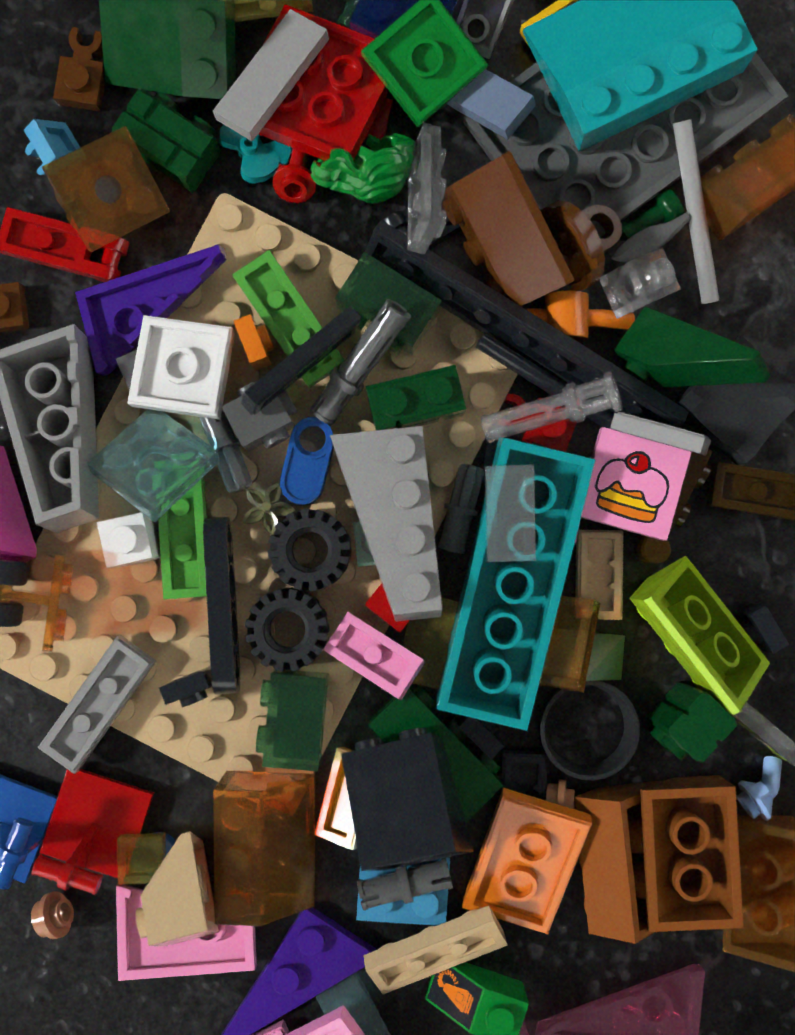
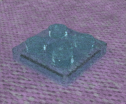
[87,409,220,522]

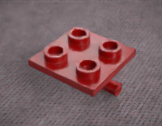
[31,769,154,895]

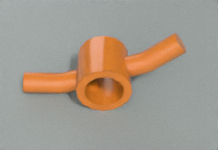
[526,290,635,343]

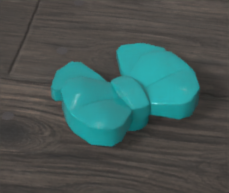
[219,125,291,184]

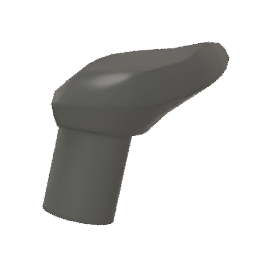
[607,212,690,263]

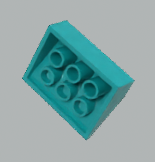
[523,0,758,152]

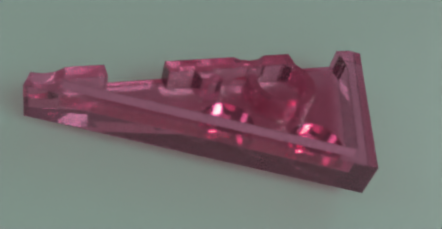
[536,964,705,1035]

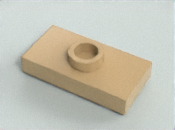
[575,530,623,620]

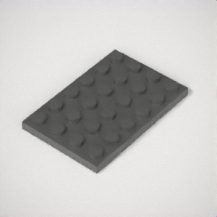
[463,53,788,237]

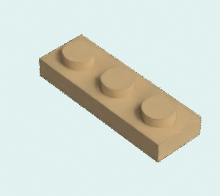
[363,905,507,994]

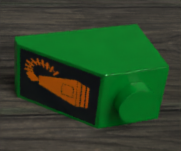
[425,962,529,1035]

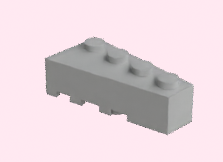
[0,324,99,533]
[330,426,442,621]

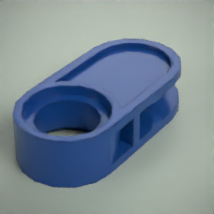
[280,417,334,505]

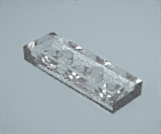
[407,122,447,255]

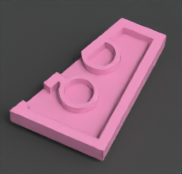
[116,883,257,981]

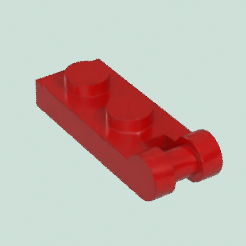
[0,207,130,283]

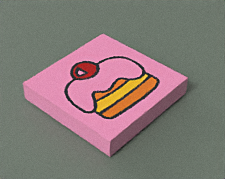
[581,427,691,541]

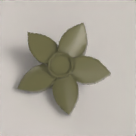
[243,482,296,535]

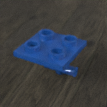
[0,774,58,890]

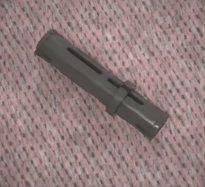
[310,299,411,425]

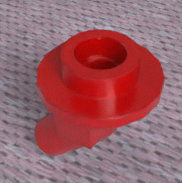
[273,148,316,203]

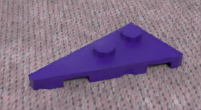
[75,244,227,376]
[221,903,377,1035]

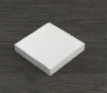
[127,315,235,419]

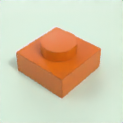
[234,314,275,371]

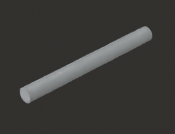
[673,119,719,304]

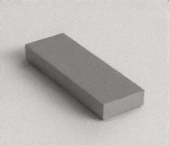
[213,9,329,141]
[38,635,156,774]

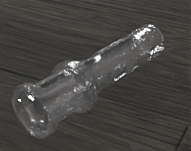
[481,371,623,443]

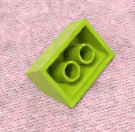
[630,556,770,715]

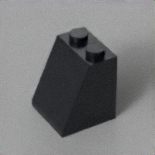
[341,728,474,871]

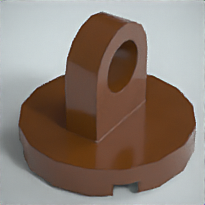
[540,200,622,291]

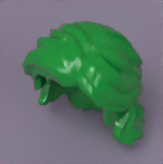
[310,133,415,203]

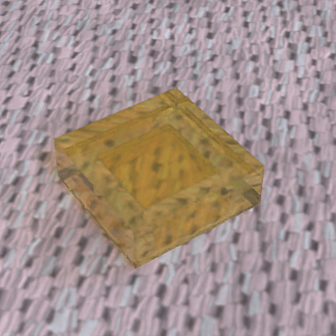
[117,833,166,885]

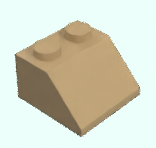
[136,832,219,946]

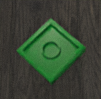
[361,0,489,128]

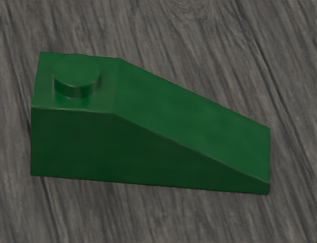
[614,307,771,387]

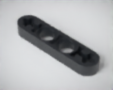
[203,517,241,695]

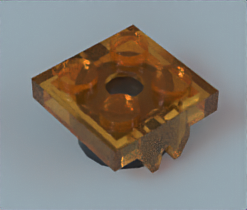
[42,126,171,252]

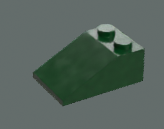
[99,0,236,99]

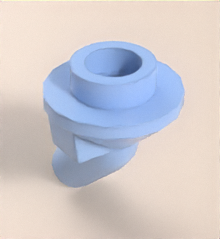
[736,756,782,821]

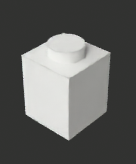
[97,512,161,568]

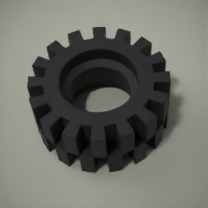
[268,509,352,591]
[245,588,330,672]

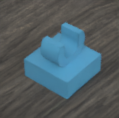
[24,119,87,176]

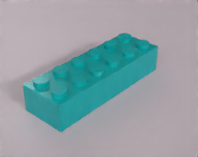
[436,437,596,731]

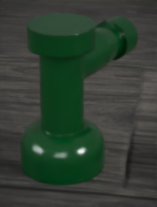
[620,188,685,270]

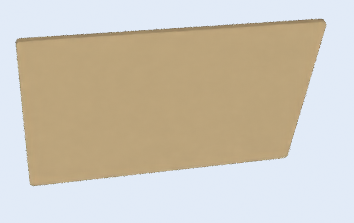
[0,193,518,816]

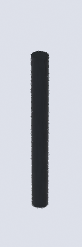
[475,332,627,434]

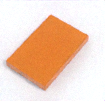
[462,788,592,934]

